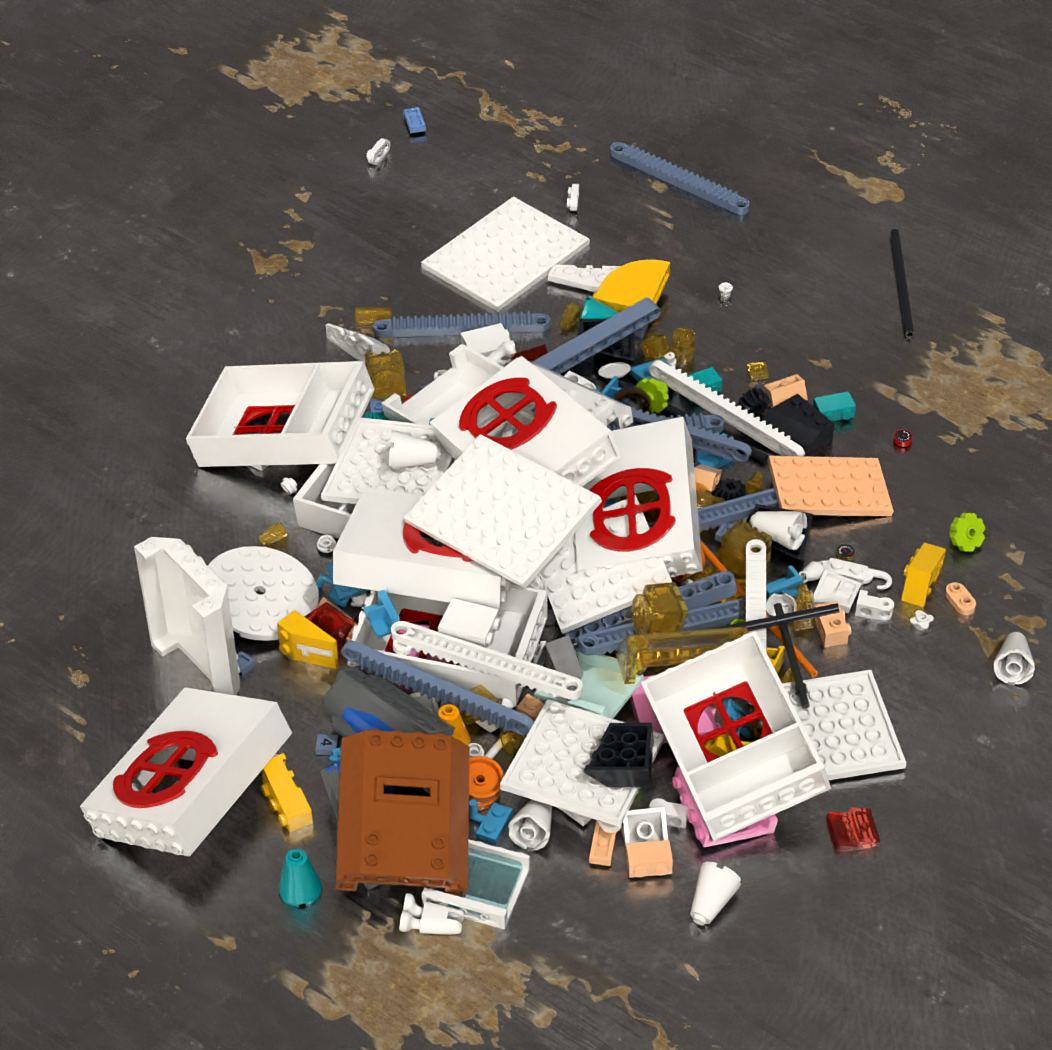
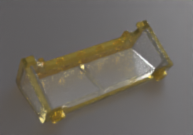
[616,627,748,684]

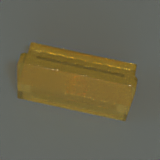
[355,307,392,325]

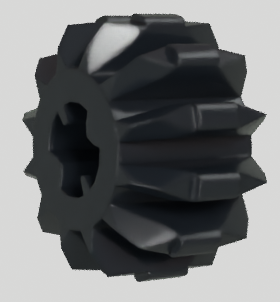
[737,387,770,417]
[714,477,746,503]

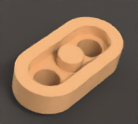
[945,582,976,615]

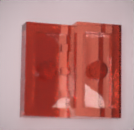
[826,808,881,851]

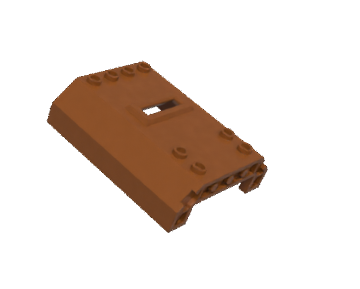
[334,729,470,897]

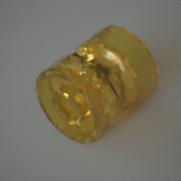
[672,327,695,362]

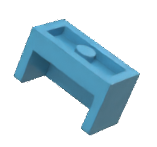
[766,565,803,601]

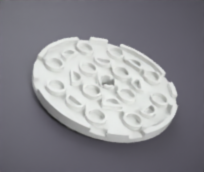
[208,546,319,641]

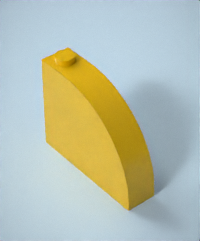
[592,260,670,312]

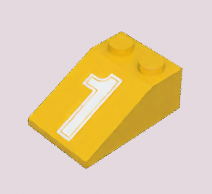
[277,610,339,669]

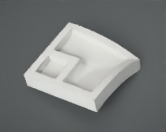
[810,570,862,614]

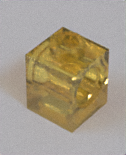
[640,334,672,359]

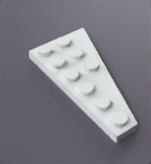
[548,265,620,292]

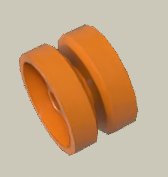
[469,756,504,811]

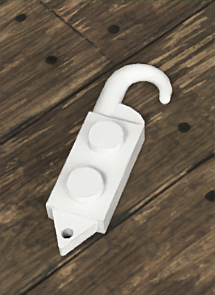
[819,558,892,590]

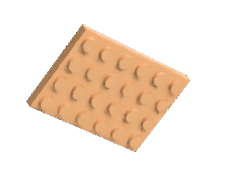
[768,456,893,516]

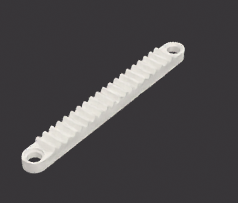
[649,360,805,457]
[746,539,766,705]
[391,621,583,700]

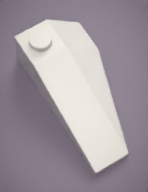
[326,323,390,372]

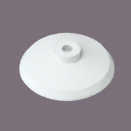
[598,362,630,379]

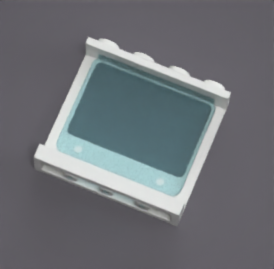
[422,839,530,930]

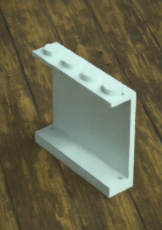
[534,650,644,719]

